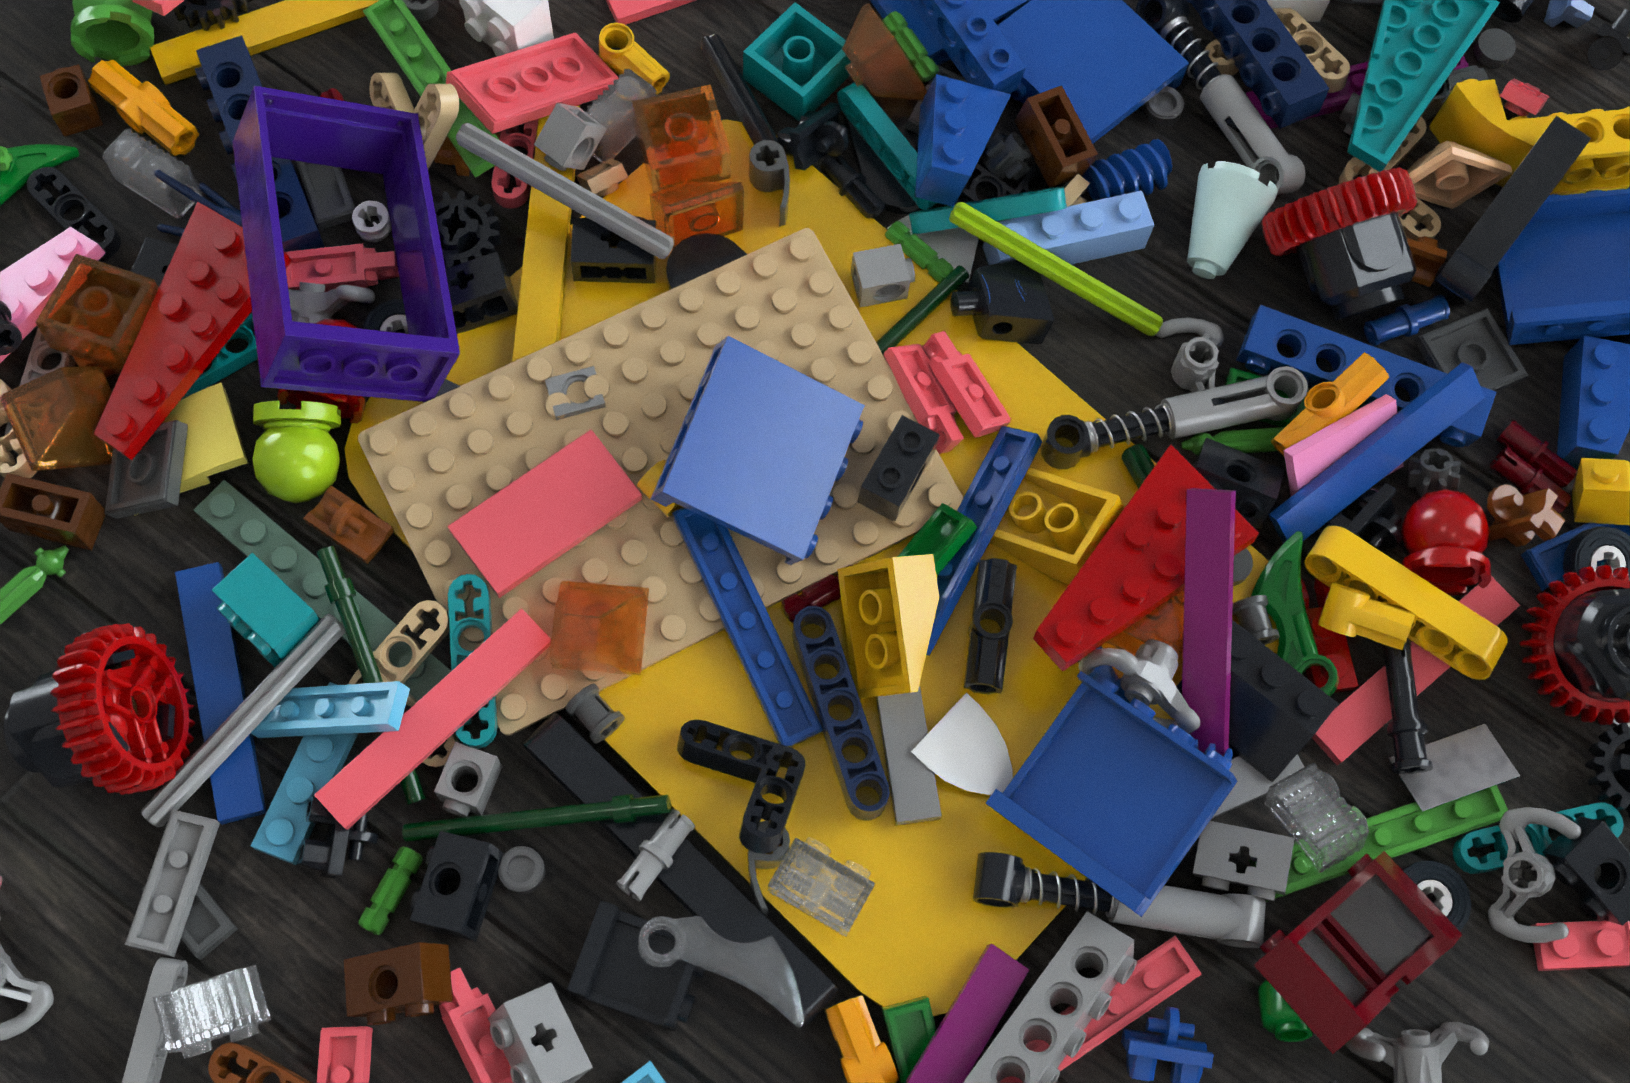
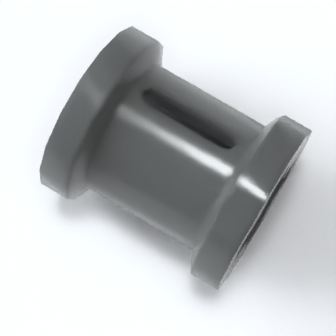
[1232,595,1280,645]
[565,683,625,744]

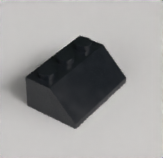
[1176,620,1339,782]

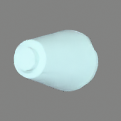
[1187,161,1278,279]

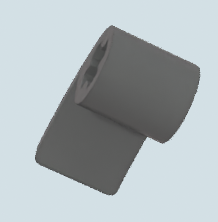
[749,140,790,226]
[748,821,790,916]

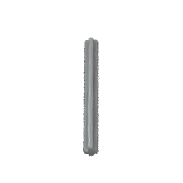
[455,123,674,259]
[141,613,345,827]

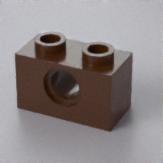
[1014,85,1098,188]
[0,473,105,551]
[344,942,453,1025]

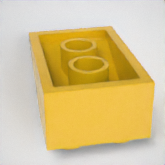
[990,467,1124,584]
[837,554,939,699]

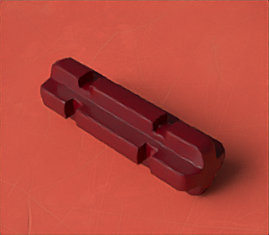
[781,565,853,622]

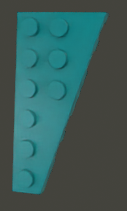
[1347,0,1500,172]

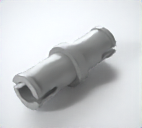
[616,809,695,901]

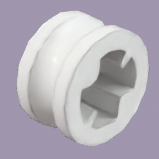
[352,201,391,242]

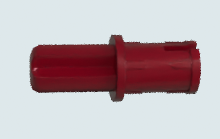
[1496,420,1577,488]
[1489,446,1571,513]

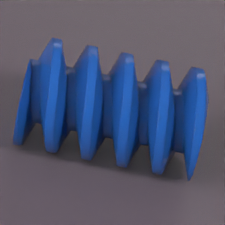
[1082,139,1172,201]

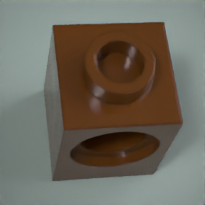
[39,64,103,137]

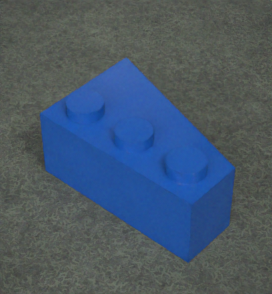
[915,74,1011,207]
[1557,335,1630,469]

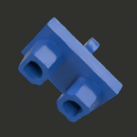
[1121,1006,1214,1083]

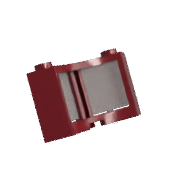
[1254,851,1463,1054]

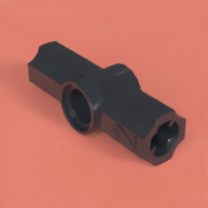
[964,558,1017,695]

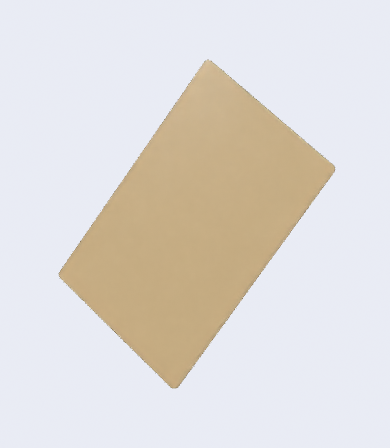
[358,228,964,736]

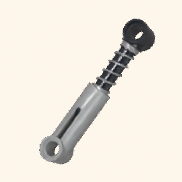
[1135,0,1306,195]
[1041,366,1308,469]
[973,852,1266,948]

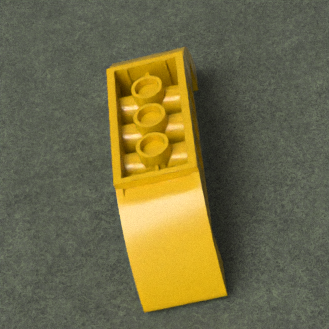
[1429,79,1630,195]

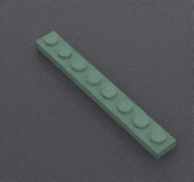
[194,480,451,701]

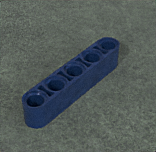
[792,606,890,821]

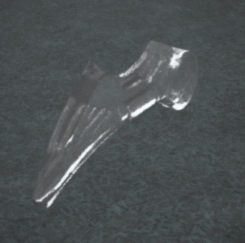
[638,916,804,1027]

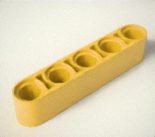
[1304,526,1508,680]

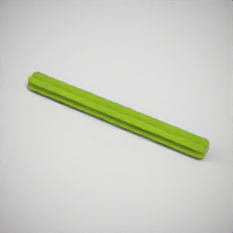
[949,202,1163,336]

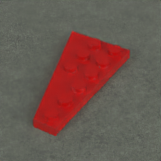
[94,201,293,460]
[1033,444,1259,672]

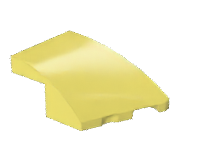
[134,383,248,516]

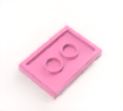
[1283,394,1404,496]

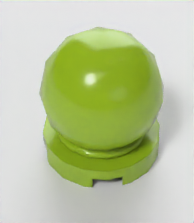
[252,401,341,503]

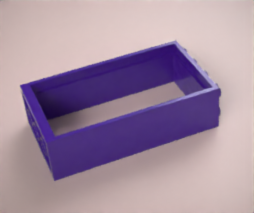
[233,86,460,402]

